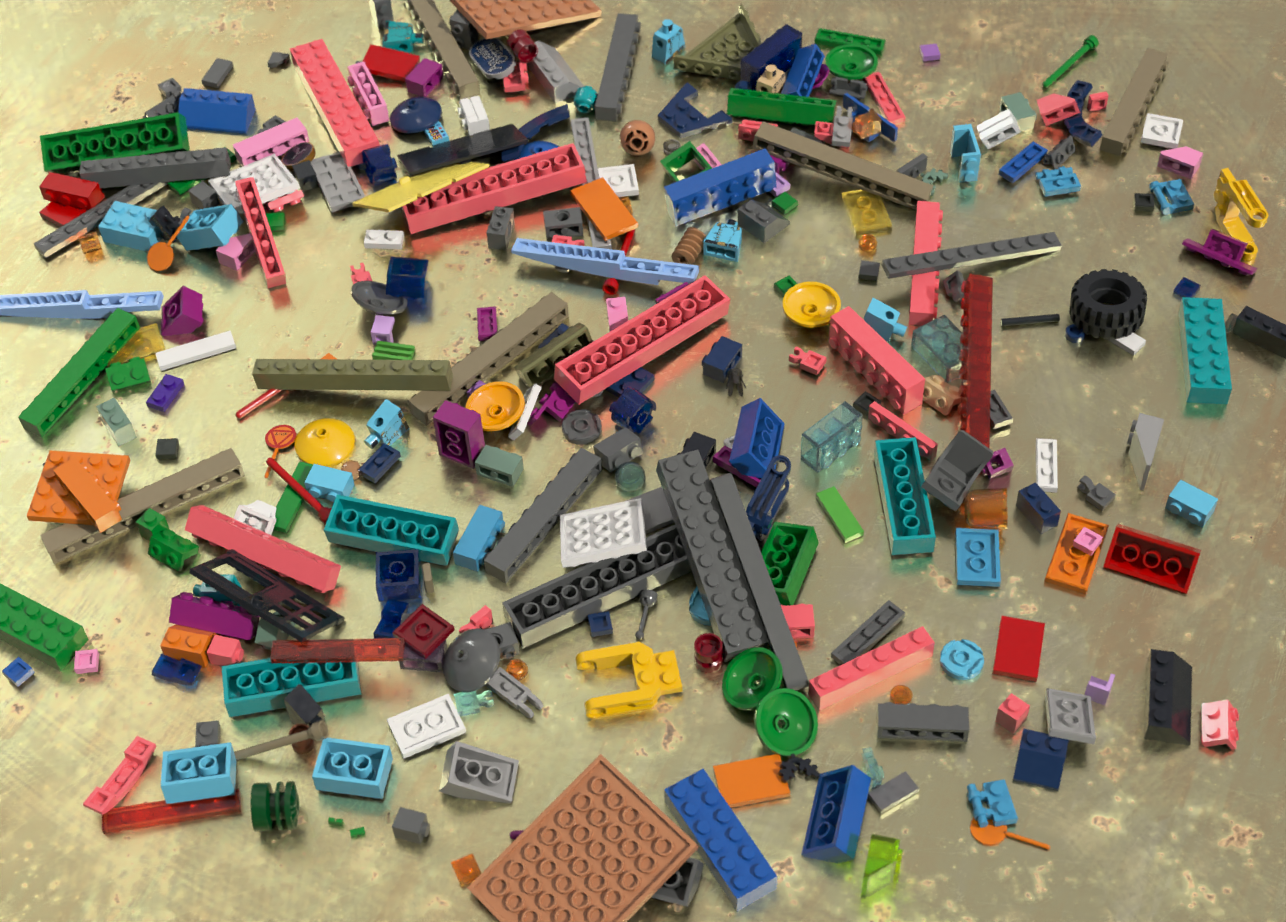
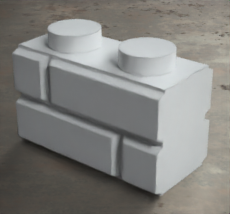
[457,96,490,136]
[976,109,1021,149]

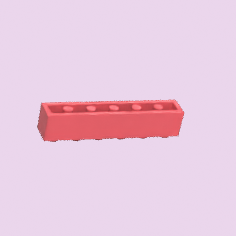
[235,177,286,288]
[808,626,935,711]

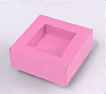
[1072,527,1103,556]
[74,649,99,674]

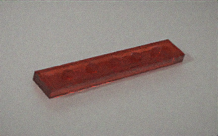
[270,638,405,663]
[102,788,242,834]

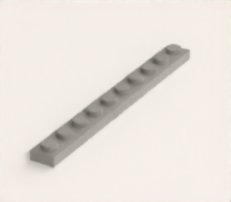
[571,118,612,249]

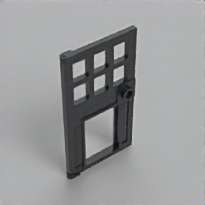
[189,549,345,643]

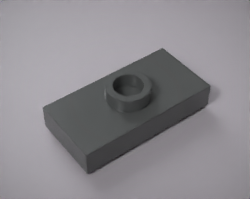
[897,153,928,178]

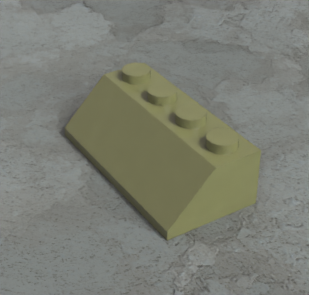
[514,322,593,389]

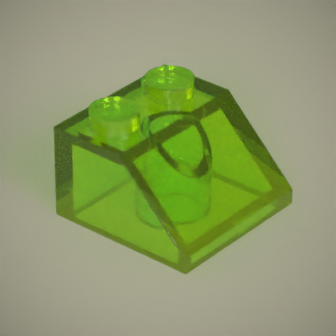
[861,834,903,898]

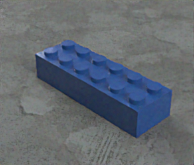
[664,148,776,226]
[664,769,778,911]

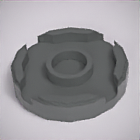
[562,409,602,445]

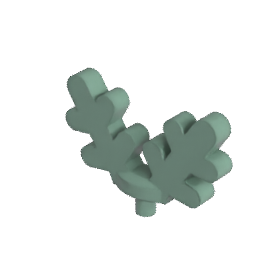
[920,168,948,196]

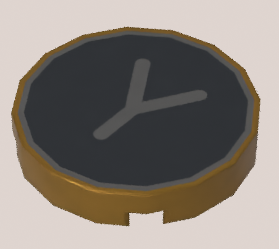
[281,142,316,171]

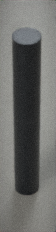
[1000,314,1060,326]

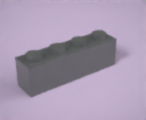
[877,702,969,742]

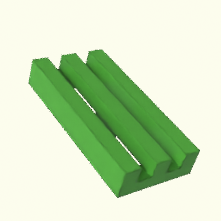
[372,341,415,360]

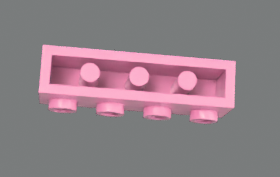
[347,61,389,126]
[233,117,310,167]

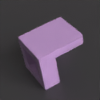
[371,315,395,345]
[1084,673,1115,705]

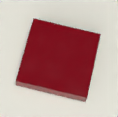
[392,604,455,659]

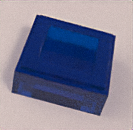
[1173,277,1201,298]

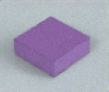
[919,43,941,62]

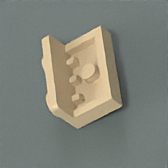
[923,375,966,415]

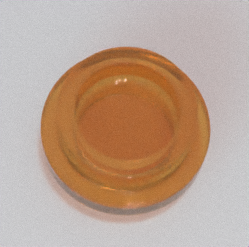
[858,234,877,252]
[506,659,528,681]
[890,685,913,704]

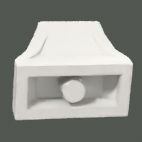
[234,500,276,535]

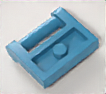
[1149,179,1195,215]

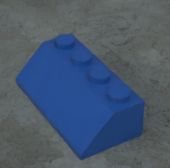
[179,88,256,134]
[729,398,785,478]
[801,765,871,864]

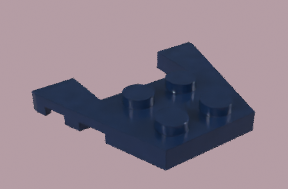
[658,83,732,139]

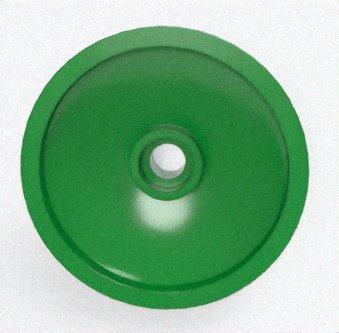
[825,44,878,80]
[722,647,783,710]
[754,688,818,756]

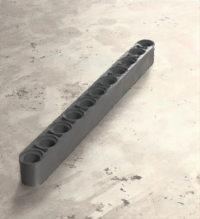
[710,473,809,690]

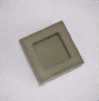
[421,563,434,593]

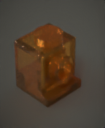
[852,108,881,139]

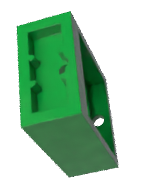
[660,141,712,183]

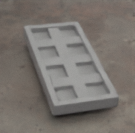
[311,151,365,213]

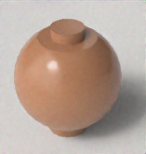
[619,120,655,156]

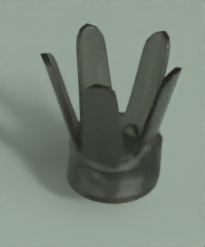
[726,368,747,396]

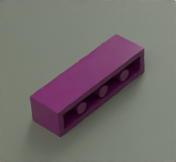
[169,592,260,640]

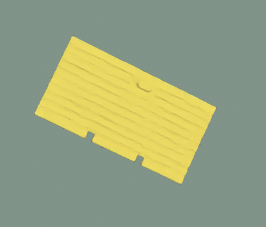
[352,161,489,213]

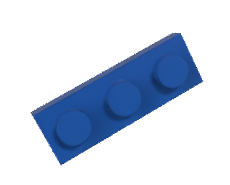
[998,141,1048,183]

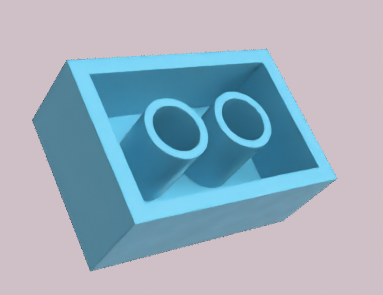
[98,201,162,252]
[176,204,244,251]
[312,737,393,799]
[161,742,236,804]

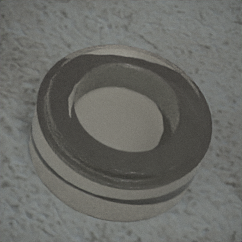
[663,139,681,156]
[1225,313,1238,333]

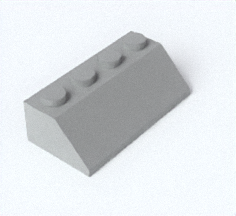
[526,41,584,104]

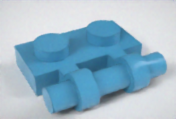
[1035,166,1081,197]
[967,779,1018,828]

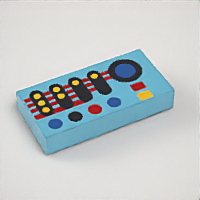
[424,121,449,146]

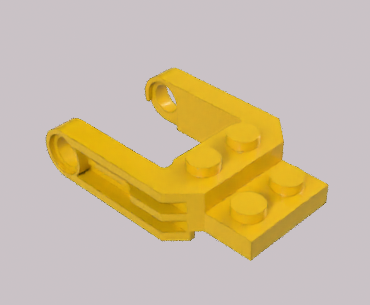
[1214,168,1268,261]
[575,642,683,719]

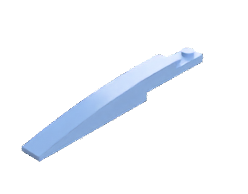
[511,238,699,285]
[0,290,164,319]

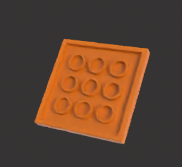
[27,450,131,525]

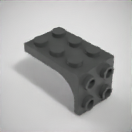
[921,430,994,511]

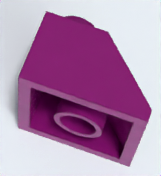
[161,286,203,336]

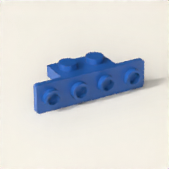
[843,93,898,142]

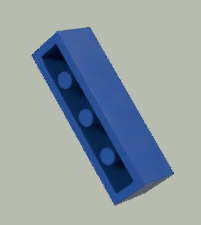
[781,43,825,97]

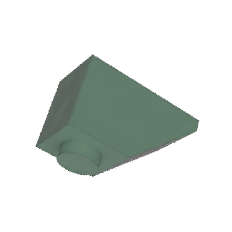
[255,612,295,650]

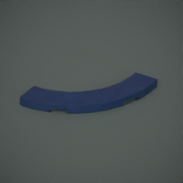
[1064,80,1103,147]
[501,104,570,162]

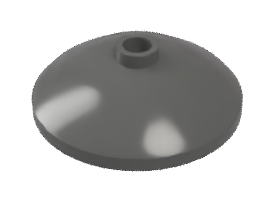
[351,281,407,316]
[443,628,500,693]

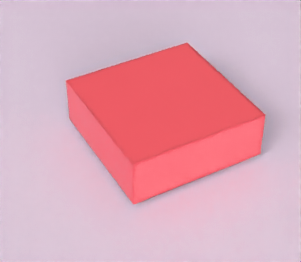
[1087,92,1109,112]

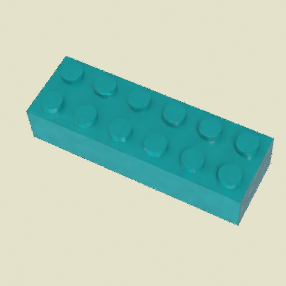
[1178,297,1232,404]
[874,437,936,555]
[324,494,459,566]
[222,644,361,717]

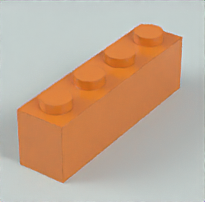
[53,457,122,533]

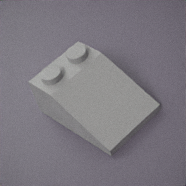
[1127,413,1164,491]
[439,741,519,803]

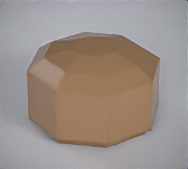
[341,460,361,480]

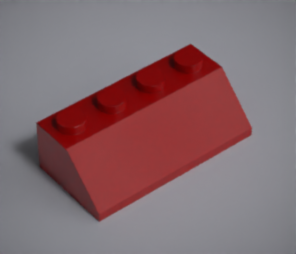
[1103,524,1201,594]

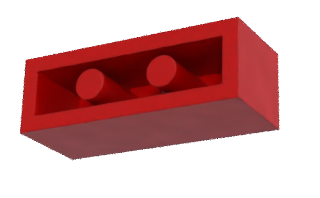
[39,172,103,210]

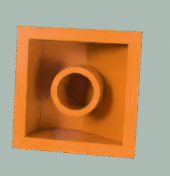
[160,624,221,668]

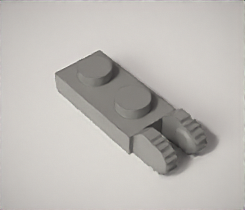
[832,106,853,147]
[485,667,543,719]

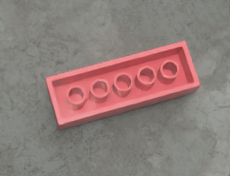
[829,306,925,415]

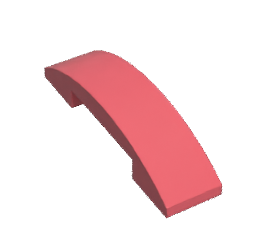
[83,736,156,815]

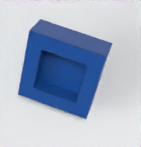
[2,657,35,687]

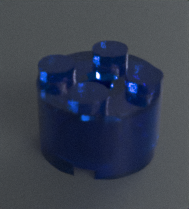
[362,144,397,185]
[609,387,656,433]

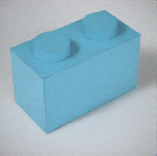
[304,464,354,502]
[1165,479,1218,528]

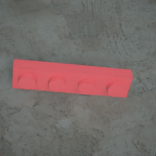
[868,401,938,461]

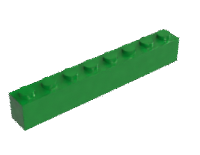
[18,308,140,438]

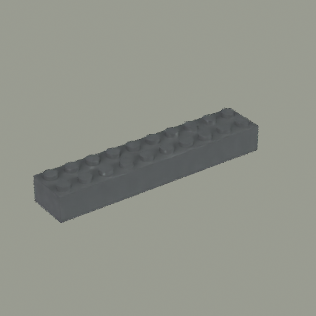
[656,450,769,662]
[502,525,692,648]

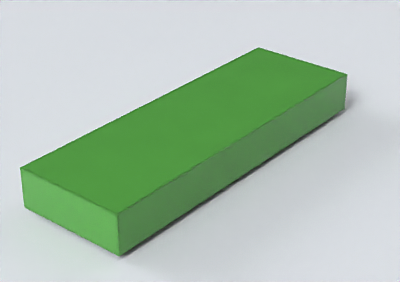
[816,486,864,543]

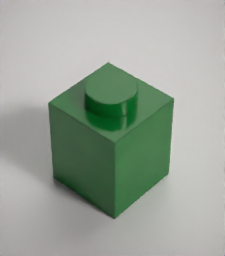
[136,508,170,541]

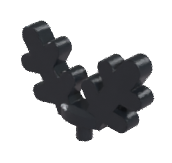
[778,754,820,783]

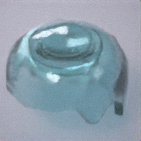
[615,462,646,492]

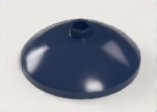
[390,97,442,133]

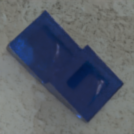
[374,599,409,644]
[152,654,202,686]

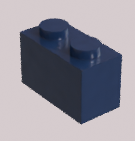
[701,336,743,383]
[1016,482,1061,534]

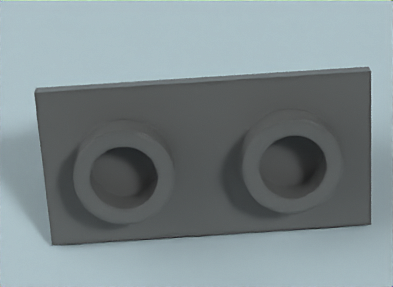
[829,76,868,99]
[143,95,179,118]
[1043,135,1076,170]

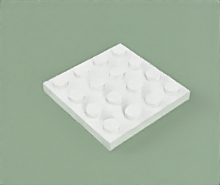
[208,154,300,215]
[560,498,647,568]

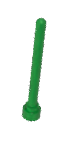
[1042,35,1099,88]

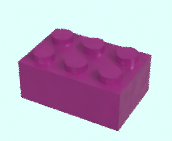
[433,400,485,469]

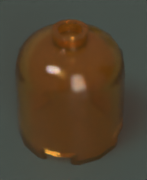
[960,488,1008,530]

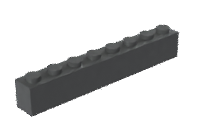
[595,13,641,121]
[80,147,231,188]
[484,448,602,583]

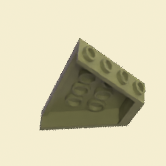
[673,4,767,81]

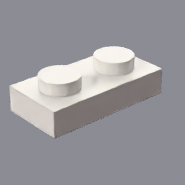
[364,230,404,249]

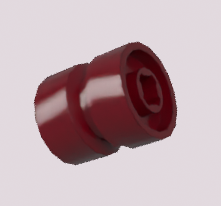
[507,29,538,62]
[694,633,723,673]

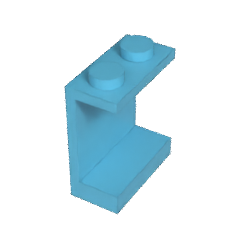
[950,124,981,183]

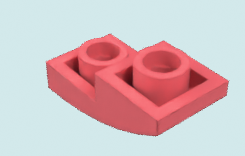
[814,121,849,148]

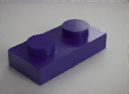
[146,374,184,412]

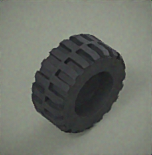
[1069,269,1147,340]

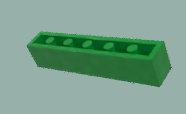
[727,88,837,126]

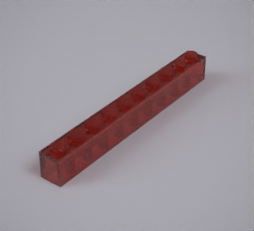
[957,274,993,448]

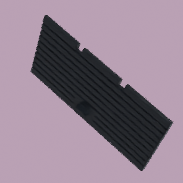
[397,123,529,176]

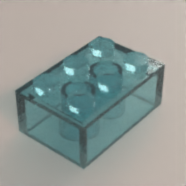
[911,315,981,383]
[800,401,863,473]

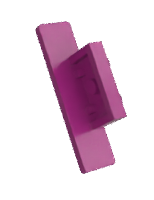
[1182,229,1257,276]
[527,381,576,426]

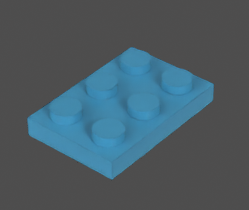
[955,528,1001,587]

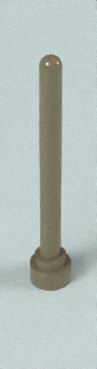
[234,721,328,760]

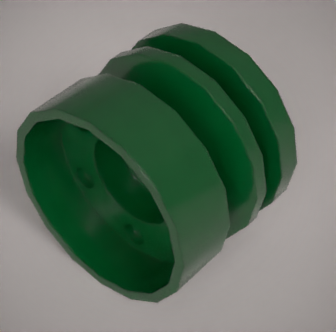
[250,781,300,832]

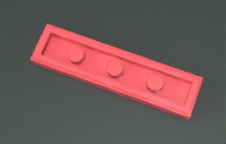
[863,72,906,124]

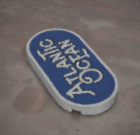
[469,37,517,79]

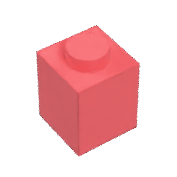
[207,635,244,666]
[995,693,1030,734]

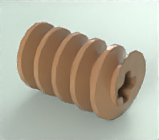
[671,227,706,265]

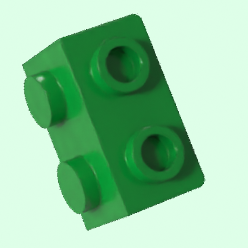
[105,357,151,392]
[148,529,199,571]

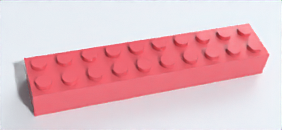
[290,39,382,167]
[401,143,587,234]
[554,275,731,405]

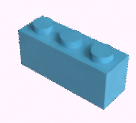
[453,505,505,572]

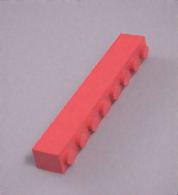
[909,201,943,326]
[185,505,341,593]

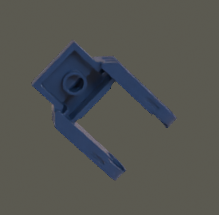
[746,455,791,541]

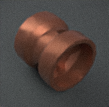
[289,723,314,754]

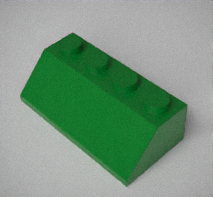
[761,522,819,606]

